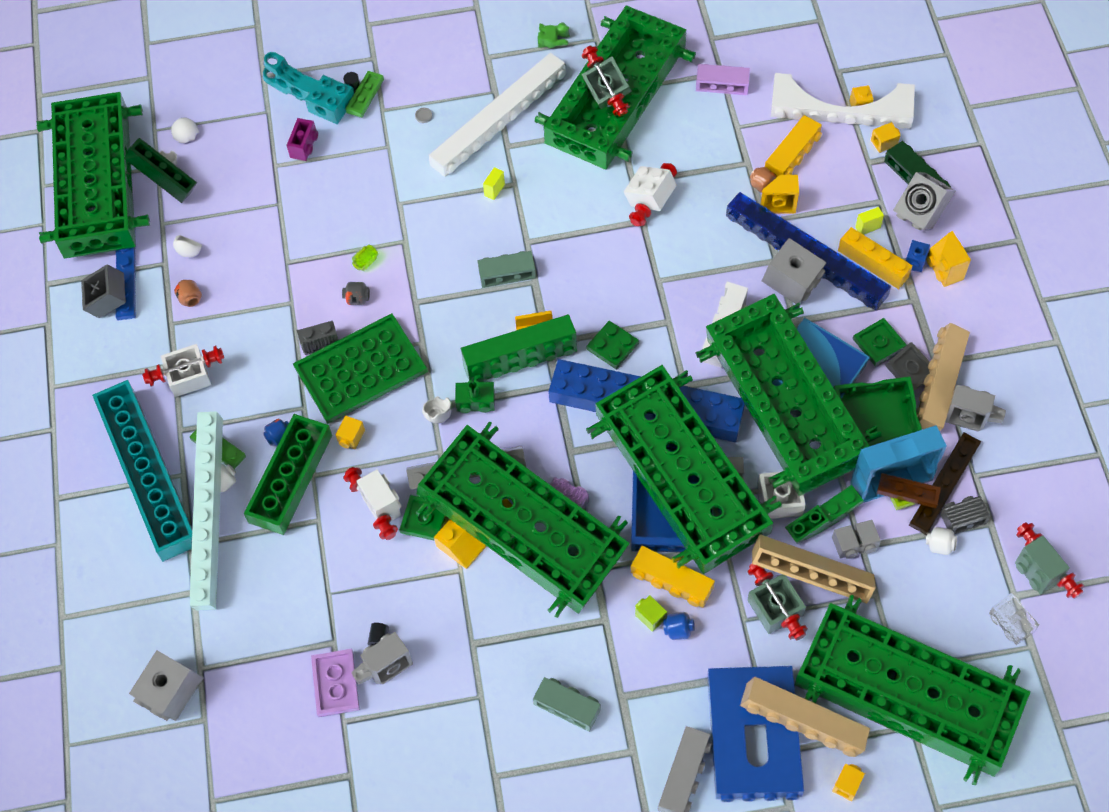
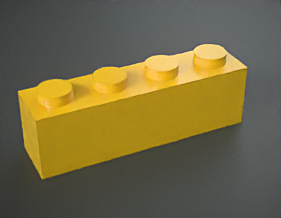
[765,115,822,177]
[838,227,913,290]
[631,546,715,608]

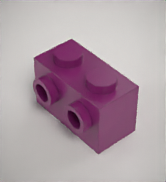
[286,118,318,161]

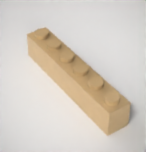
[916,322,970,431]
[752,534,876,604]
[740,677,870,757]

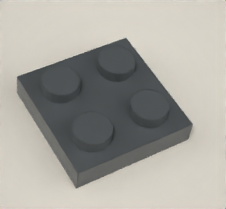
[885,342,930,391]

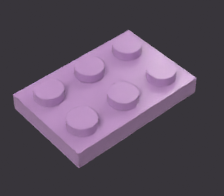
[311,649,360,717]

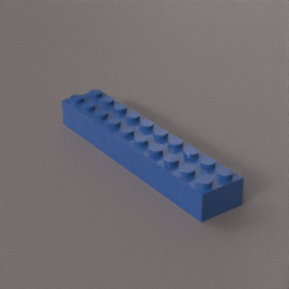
[548,359,745,443]

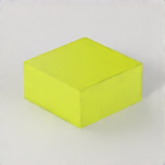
[483,167,505,200]
[855,207,884,235]

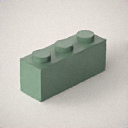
[477,251,536,288]
[533,677,601,732]

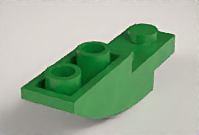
[785,485,864,544]

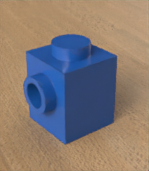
[906,240,930,272]

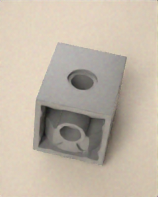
[893,172,956,231]
[761,238,826,304]
[129,650,203,721]

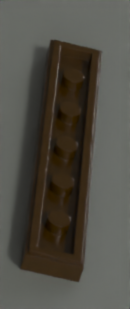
[909,432,981,535]

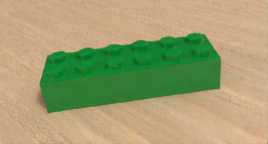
[460,314,577,382]
[244,414,332,535]

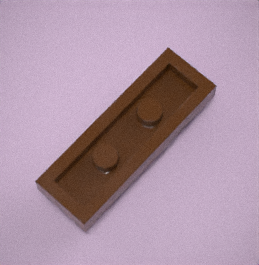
[877,473,941,508]

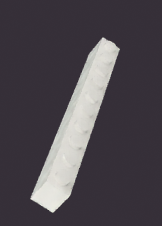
[428,52,566,177]

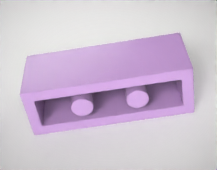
[696,64,750,95]

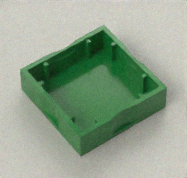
[833,376,922,446]

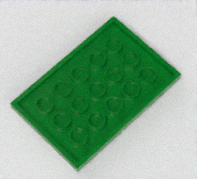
[293,313,428,424]

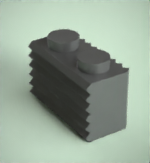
[297,320,339,355]
[940,496,990,534]

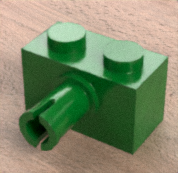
[455,380,495,413]

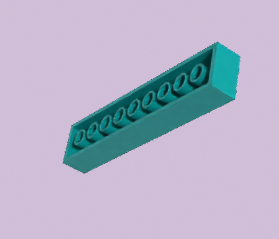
[92,380,193,562]

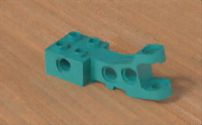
[263,52,354,124]

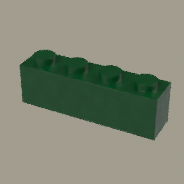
[124,137,197,203]
[884,140,951,202]

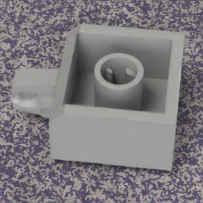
[945,385,1006,432]
[351,632,413,685]

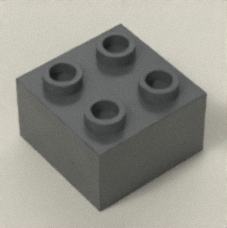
[81,264,126,319]

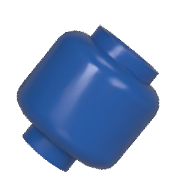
[263,419,289,447]
[663,612,695,640]

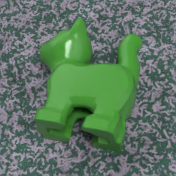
[537,22,570,48]

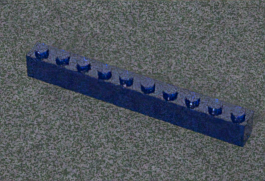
[726,192,891,311]

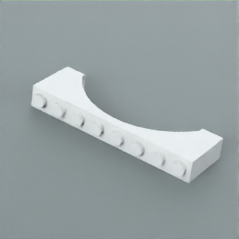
[770,73,915,129]

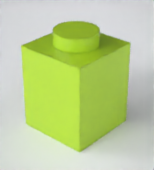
[635,595,667,632]

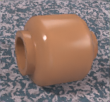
[750,167,777,193]
[174,280,202,307]

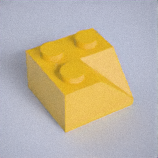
[926,231,971,287]

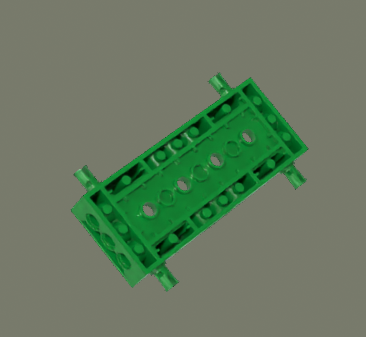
[535,5,696,170]
[36,92,150,259]
[695,293,882,496]
[586,365,782,575]
[416,422,630,618]
[795,595,1030,785]

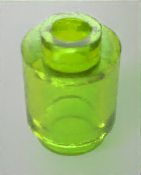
[352,244,378,271]

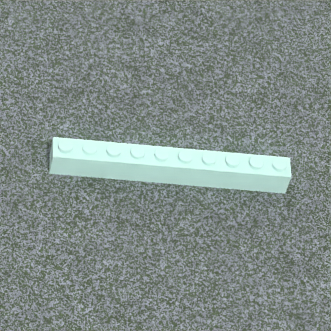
[189,411,223,611]

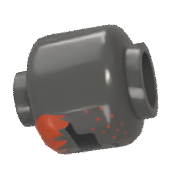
[342,282,370,306]

